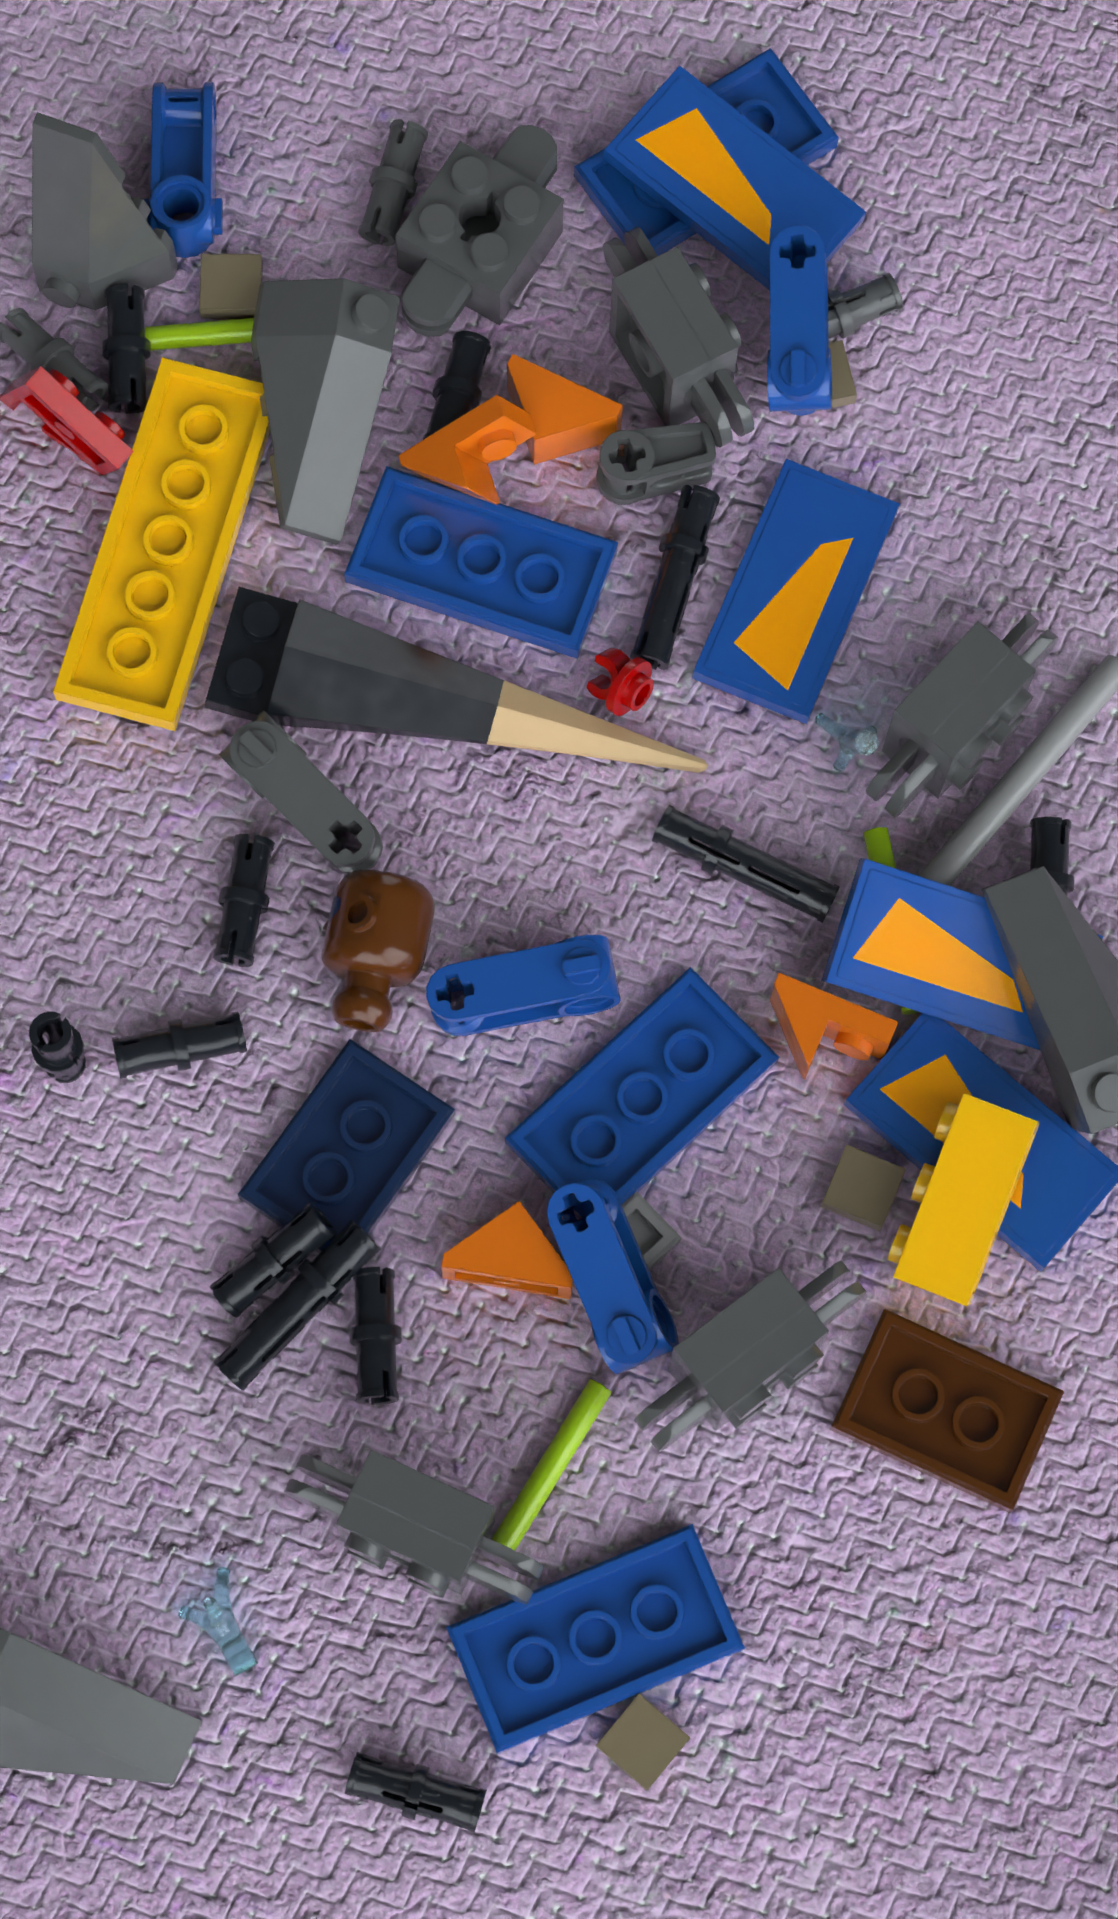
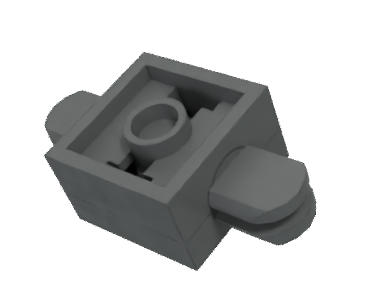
[396,125,564,337]
[603,227,754,448]
[866,613,1059,818]
[634,1260,866,1452]
[284,1450,544,1604]

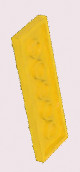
[53,357,270,731]

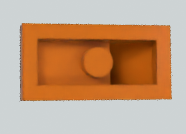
[398,395,537,505]
[770,972,898,1080]

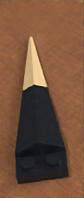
[205,587,708,773]

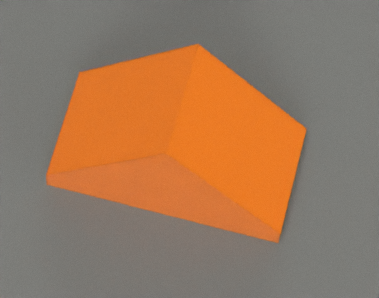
[507,354,623,465]
[441,1201,573,1300]

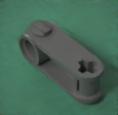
[218,710,383,873]

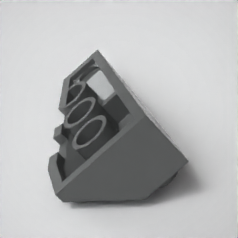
[32,112,178,311]
[251,278,400,545]
[982,866,1118,1134]
[0,1628,203,1784]

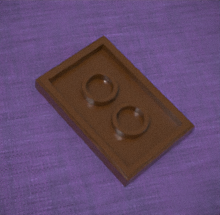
[830,1309,1064,1513]

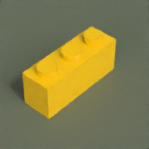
[887,1093,1040,1306]

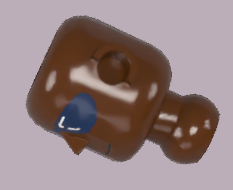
[321,870,435,1032]

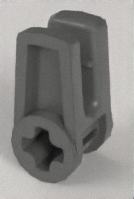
[596,422,716,505]

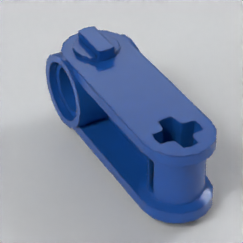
[144,82,223,258]
[767,225,832,416]
[426,935,621,1036]
[547,1178,679,1374]

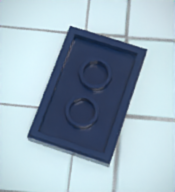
[238,1039,456,1253]

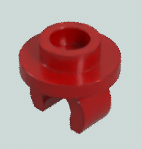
[586,647,654,716]

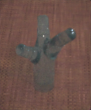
[815,713,879,772]
[178,1567,258,1677]

